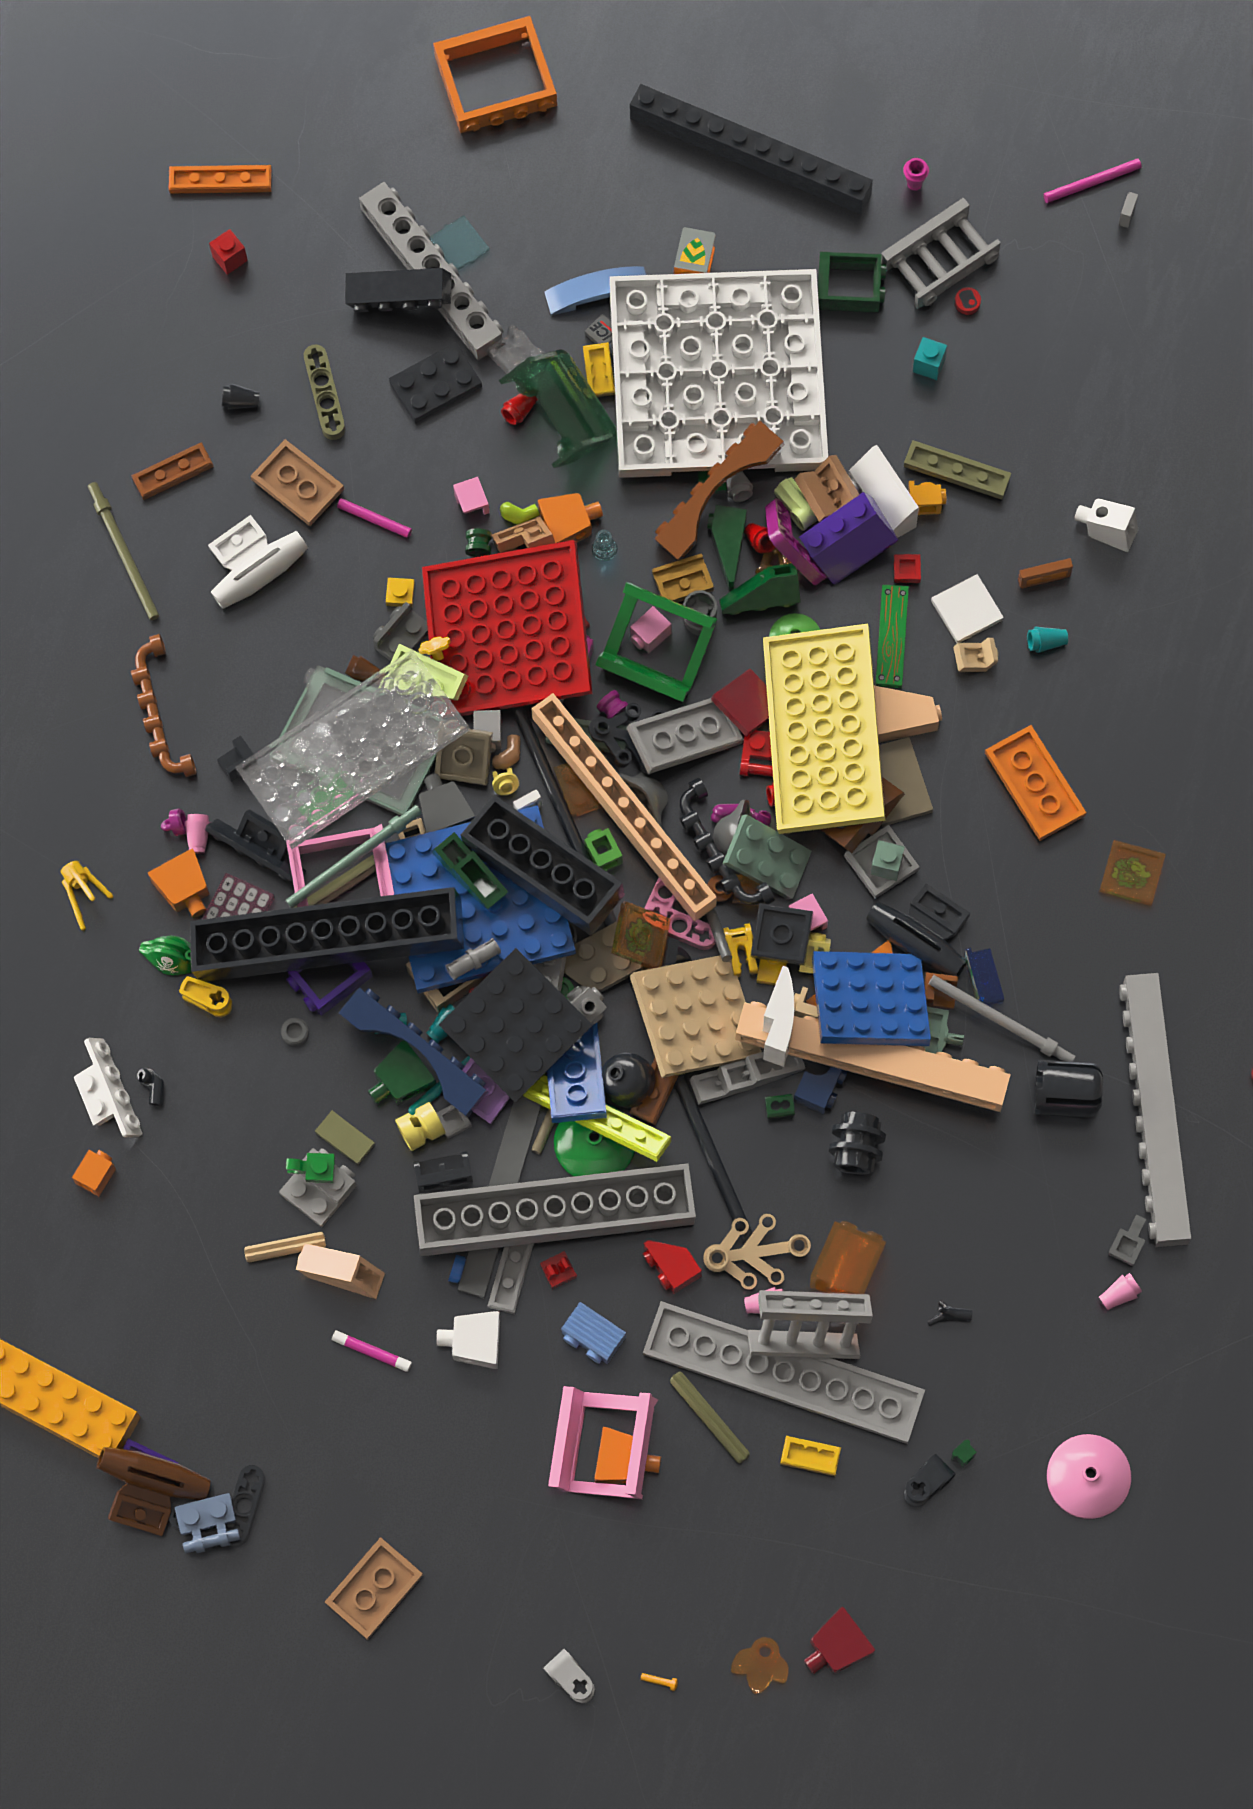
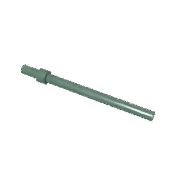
[286,805,422,908]

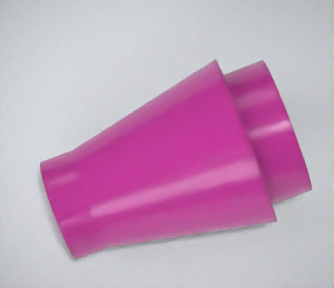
[903,158,929,190]

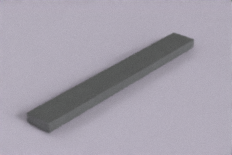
[458,1096,542,1299]

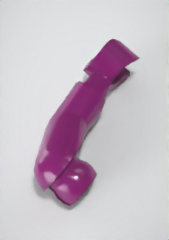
[711,804,771,827]

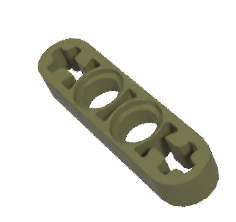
[304,344,345,440]

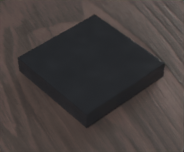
[751,903,813,965]

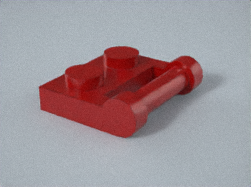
[740,730,773,777]

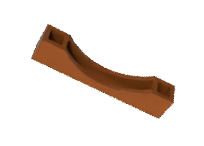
[655,421,785,561]

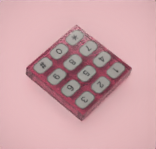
[202,873,275,919]

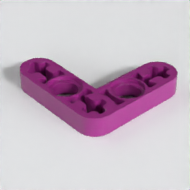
[765,498,827,585]

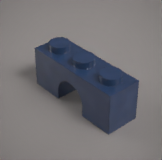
[794,1066,848,1115]

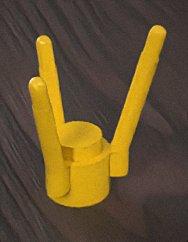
[61,861,113,930]

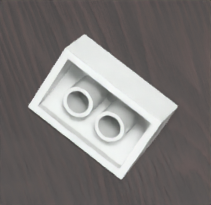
[849,445,919,537]

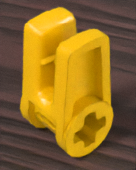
[723,923,758,977]
[179,976,233,1017]

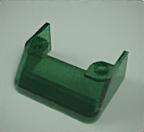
[499,349,617,468]

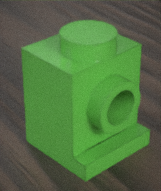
[584,828,623,871]

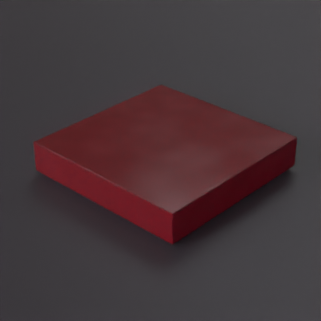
[711,669,769,737]

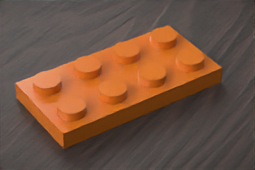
[985,725,1087,841]

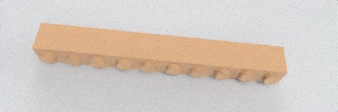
[532,693,717,922]
[735,1002,1011,1112]

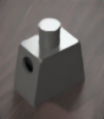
[419,774,475,833]

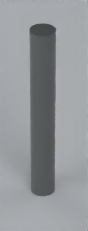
[706,908,732,962]

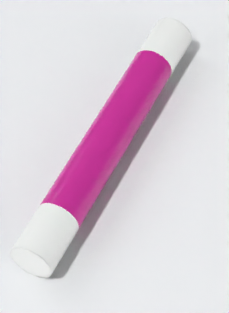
[332,1330,412,1372]

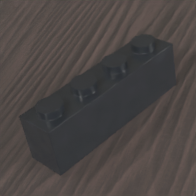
[345,268,451,312]

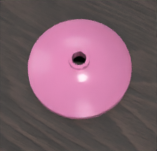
[1047,1434,1131,1519]

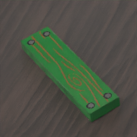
[875,585,909,688]

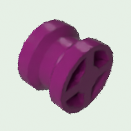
[596,690,628,719]

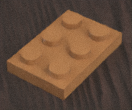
[251,439,344,526]
[325,1537,423,1640]

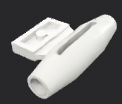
[208,515,308,609]

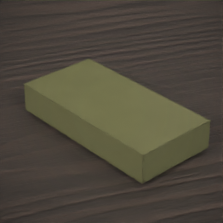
[315,1110,375,1165]

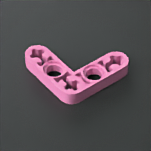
[643,878,716,950]

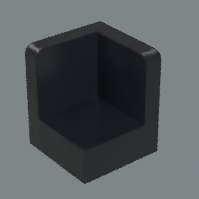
[217,735,258,782]

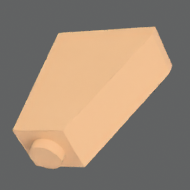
[874,686,942,743]
[296,1244,385,1299]

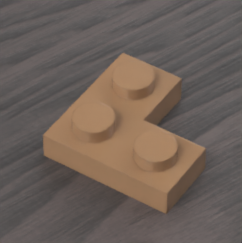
[492,516,555,553]

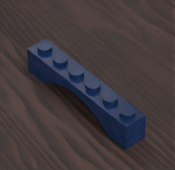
[339,988,488,1117]

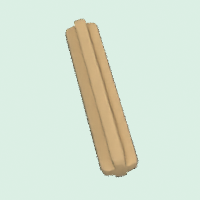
[244,1232,326,1262]

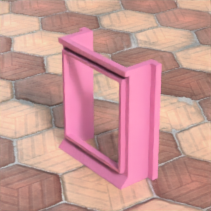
[287,824,394,907]
[548,1386,658,1499]

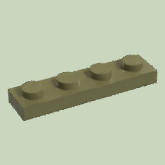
[903,440,1011,500]

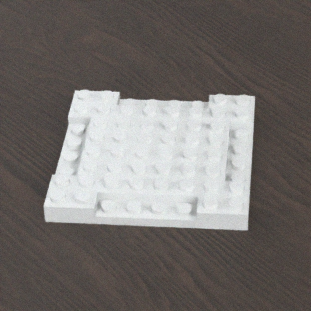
[609,269,828,478]

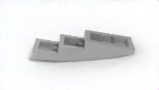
[690,1052,805,1105]

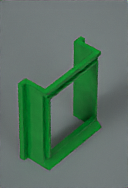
[595,582,718,702]

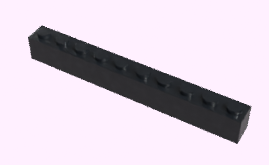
[630,84,873,214]

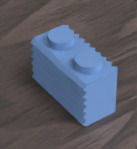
[561,1302,626,1364]

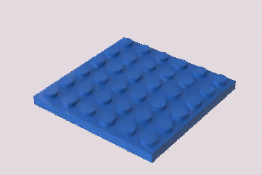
[385,805,576,994]

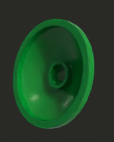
[554,1103,635,1177]

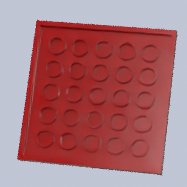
[422,540,593,719]

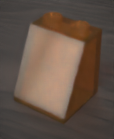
[810,1221,886,1294]

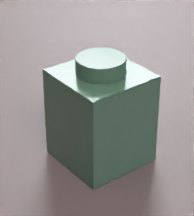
[871,840,905,881]

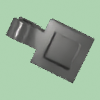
[1108,1214,1146,1266]

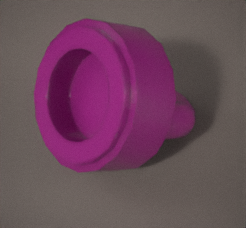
[161,808,187,836]

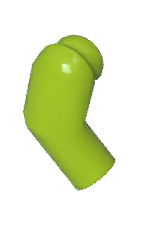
[500,502,540,525]

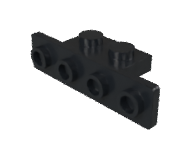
[205,809,306,882]

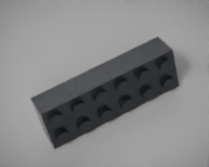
[461,795,624,936]

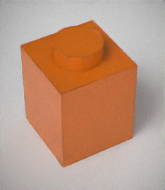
[72,1150,116,1197]

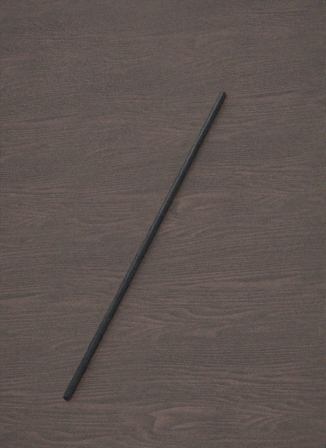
[511,706,758,1246]

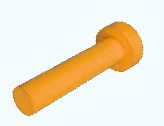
[641,1673,678,1691]

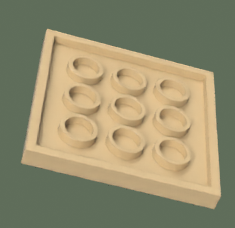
[630,956,761,1078]

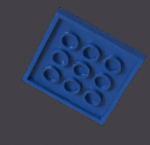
[812,951,931,1046]

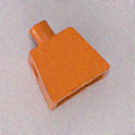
[538,493,603,543]
[148,848,209,918]
[595,1427,661,1484]

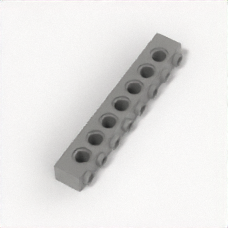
[359,182,504,360]

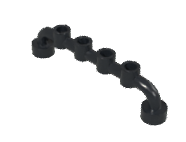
[679,778,775,905]

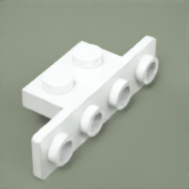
[74,1038,142,1138]

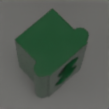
[765,1094,795,1119]
[951,1439,977,1468]

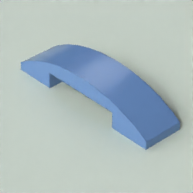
[545,266,646,316]

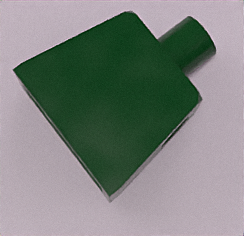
[368,1040,436,1105]

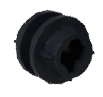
[829,1111,886,1175]

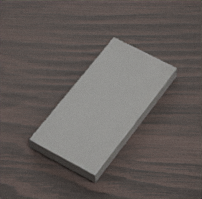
[627,698,744,774]

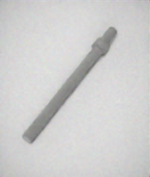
[928,975,1075,1062]

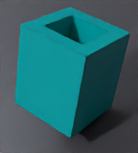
[913,337,947,380]

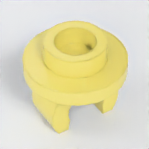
[492,767,519,795]

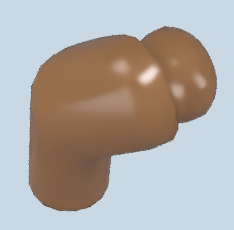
[492,735,520,770]

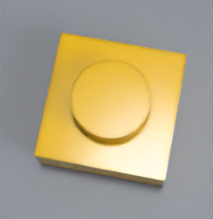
[386,578,415,608]

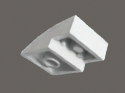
[762,966,794,1067]

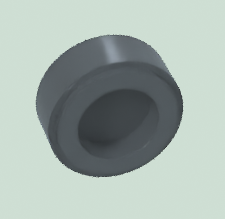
[281,1018,309,1046]

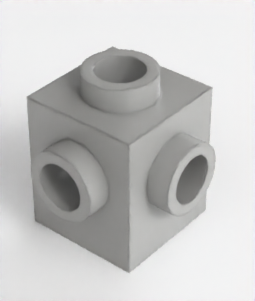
[567,986,607,1025]

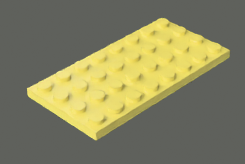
[763,624,886,834]

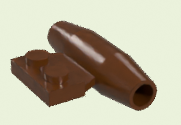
[97,1447,211,1536]

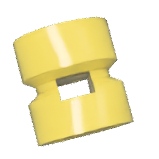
[395,1102,445,1151]

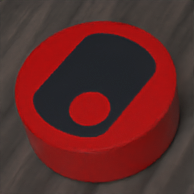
[955,287,981,315]

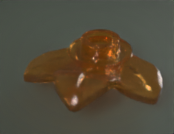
[731,1637,788,1694]

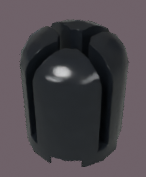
[1035,1060,1103,1117]

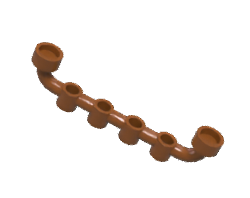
[131,634,197,777]

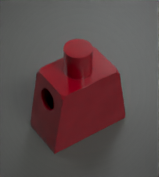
[804,1607,876,1674]

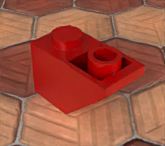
[642,1240,702,1294]

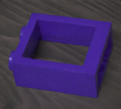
[286,962,373,1016]

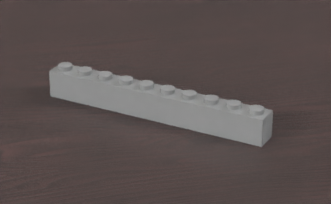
[1119,973,1191,1247]

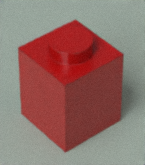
[209,229,248,275]

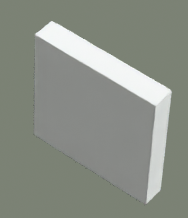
[931,574,1004,644]

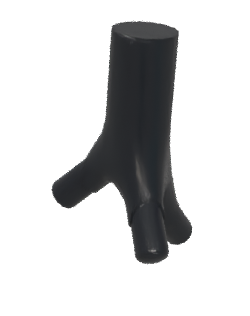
[928,1300,972,1326]

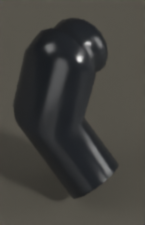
[137,1068,164,1106]

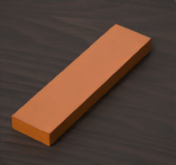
[169,165,272,194]

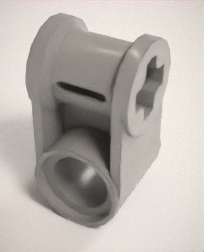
[543,1649,595,1703]

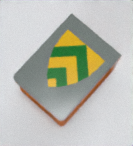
[674,227,715,274]

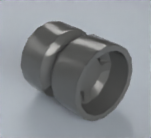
[683,590,717,635]

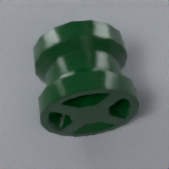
[465,528,492,557]

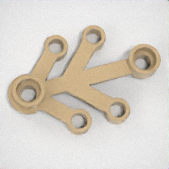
[703,1214,811,1289]

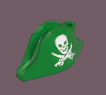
[139,935,192,975]

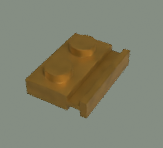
[652,553,714,602]

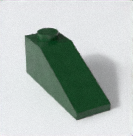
[707,505,747,591]

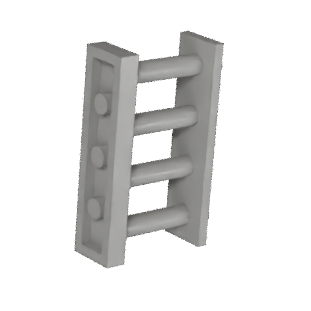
[881,198,1001,309]
[747,1290,873,1359]

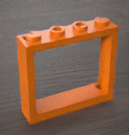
[433,16,557,133]

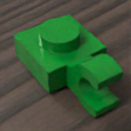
[286,1153,335,1183]

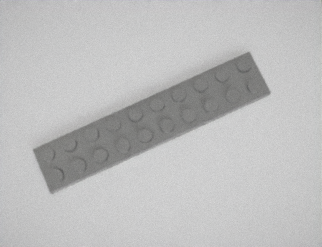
[643,1301,925,1444]

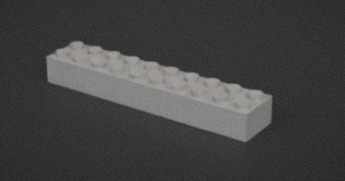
[414,1164,696,1256]

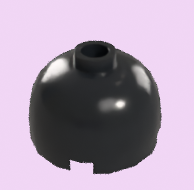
[602,1052,656,1108]

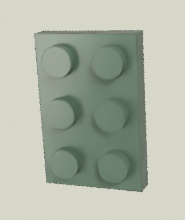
[722,815,812,900]

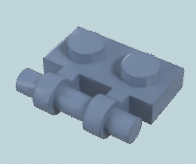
[175,1493,240,1554]

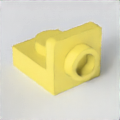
[799,933,831,973]

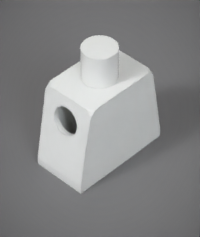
[1075,499,1138,552]
[437,1311,500,1369]

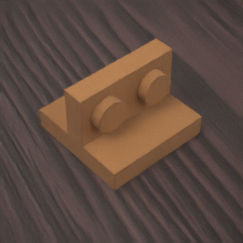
[794,455,859,522]

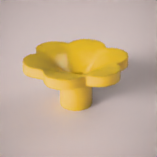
[418,637,451,661]

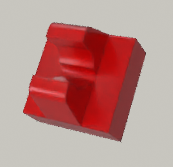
[540,1251,577,1289]

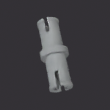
[445,938,501,980]

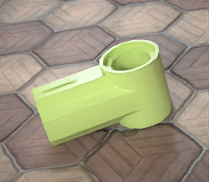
[774,477,818,531]

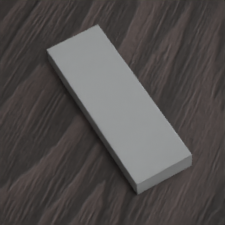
[488,1243,534,1315]

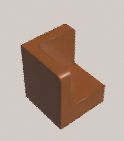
[924,972,958,1009]

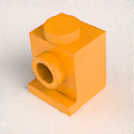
[908,481,946,515]

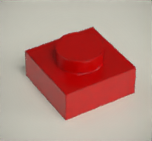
[894,554,921,583]

